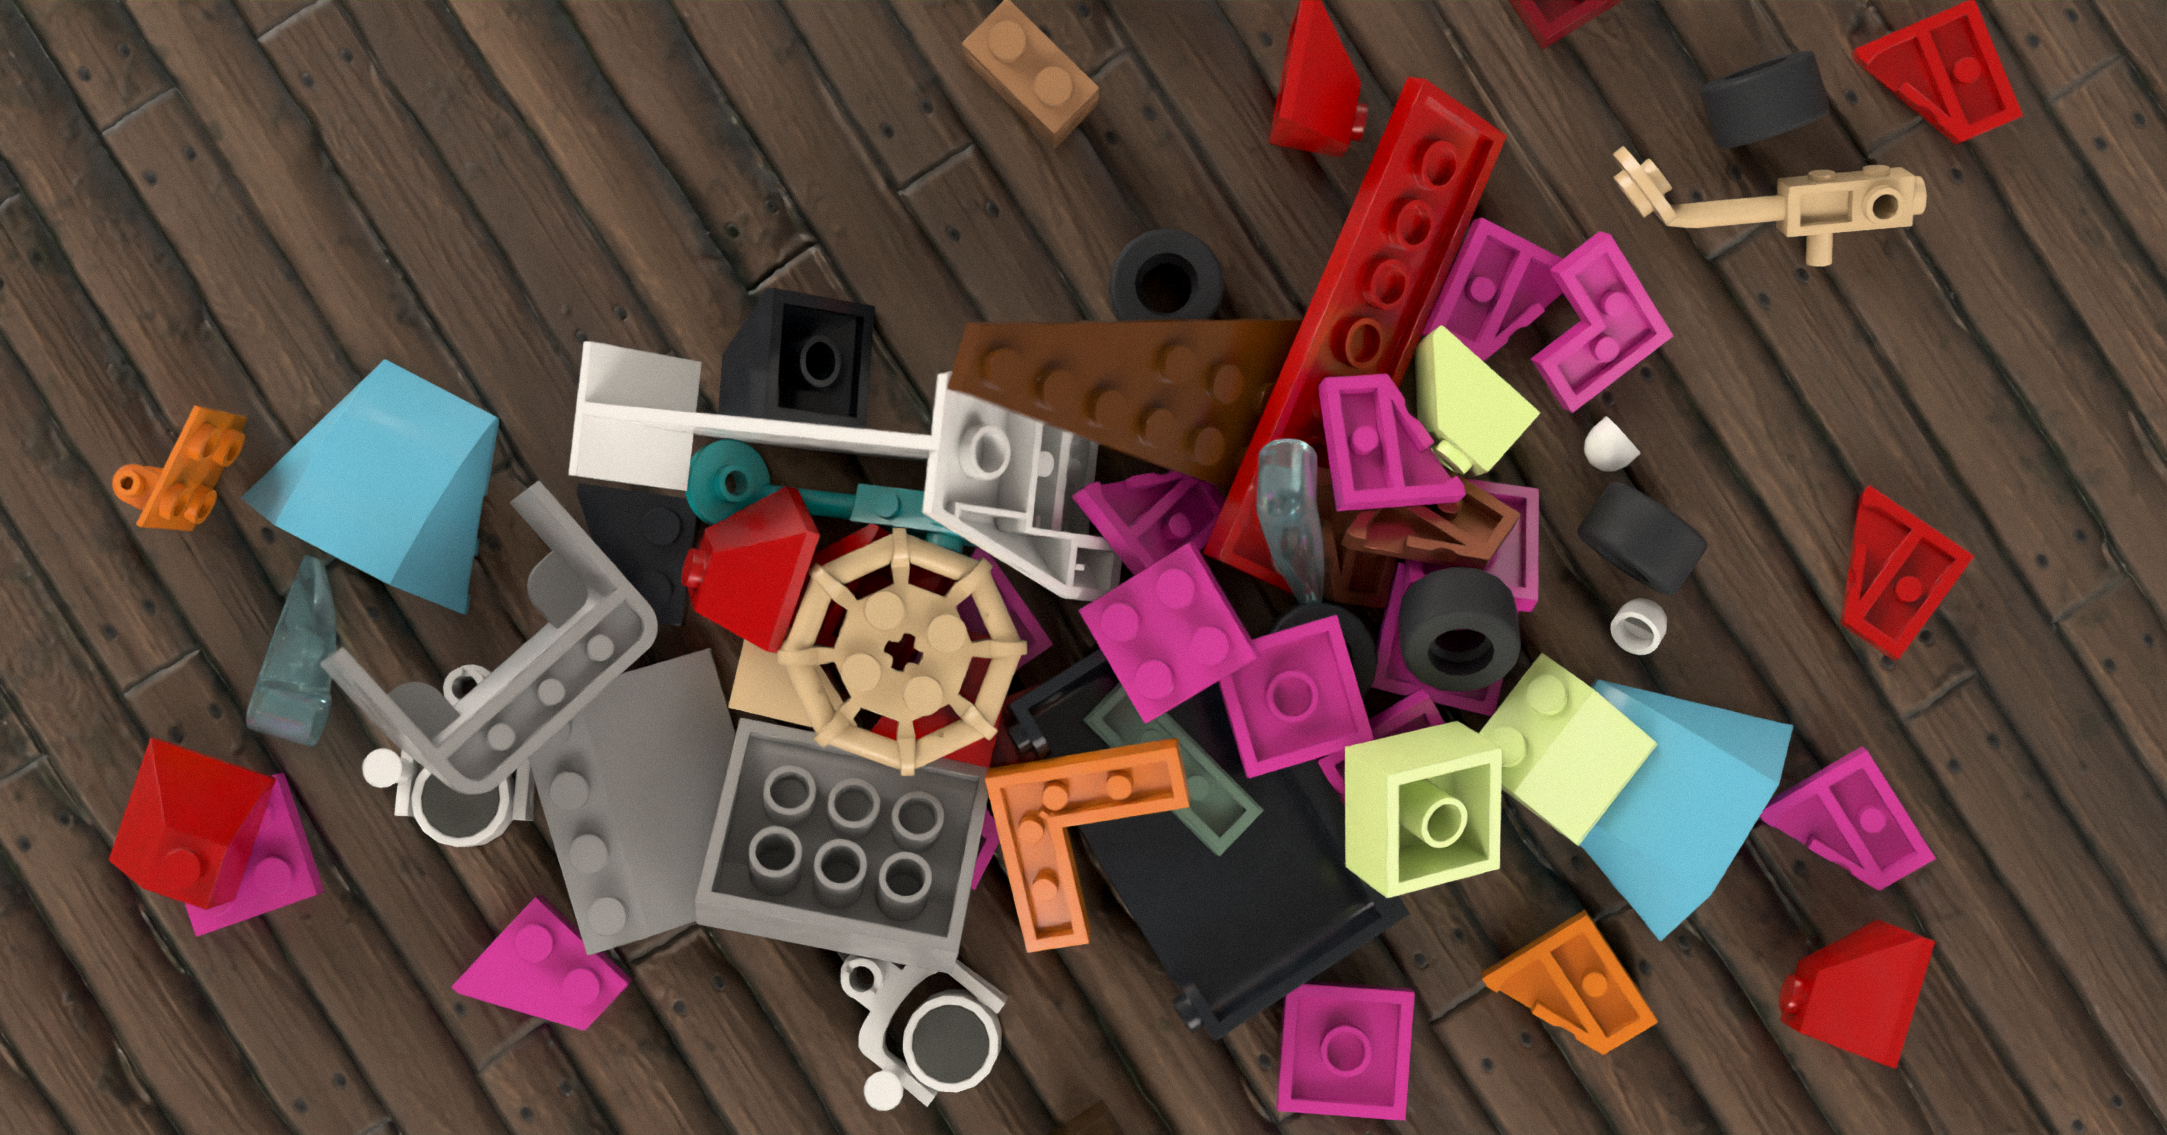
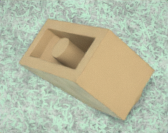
[728,627,863,728]

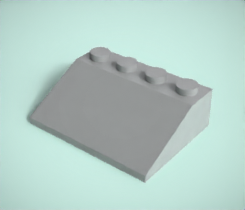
[528,648,737,956]
[695,717,991,974]

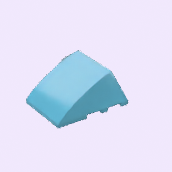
[241,359,500,615]
[1579,679,1793,941]

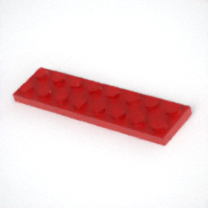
[1203,77,1507,601]

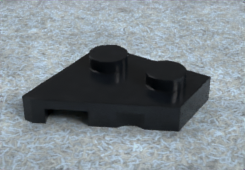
[577,483,701,626]

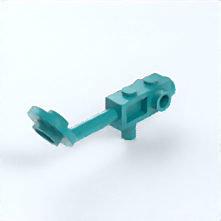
[685,439,980,554]

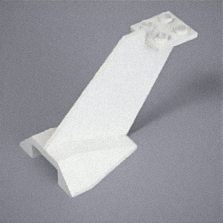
[569,342,1122,602]

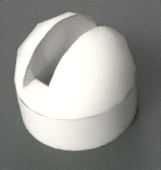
[1584,416,1641,472]
[1610,598,1667,655]

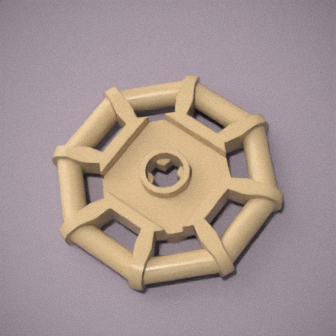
[778,528,1027,776]

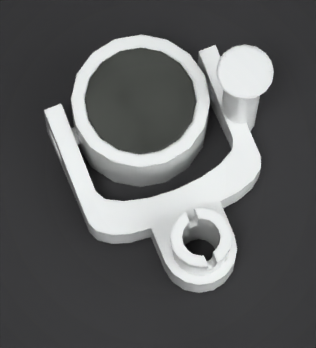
[362,664,535,847]
[840,954,1009,1111]

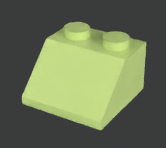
[1414,325,1540,478]
[1479,653,1657,846]

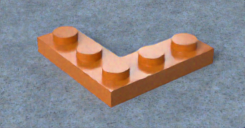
[984,737,1191,953]

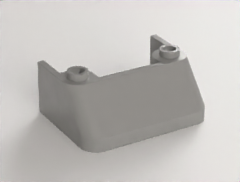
[320,480,658,795]

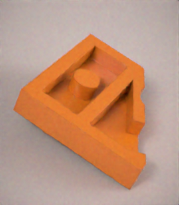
[1481,909,1658,1055]

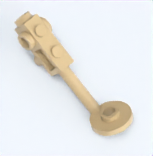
[1612,146,1927,266]

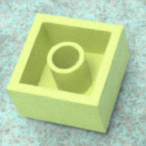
[1345,721,1502,898]

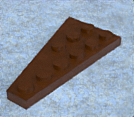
[947,318,1304,492]

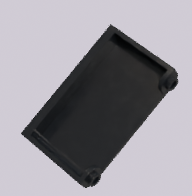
[1002,648,1410,1041]

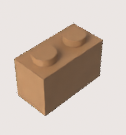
[962,0,1099,149]

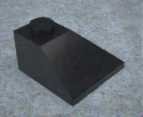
[718,288,875,429]

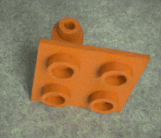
[112,405,248,531]

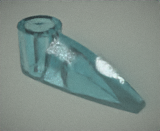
[1257,439,1324,605]
[246,555,336,747]

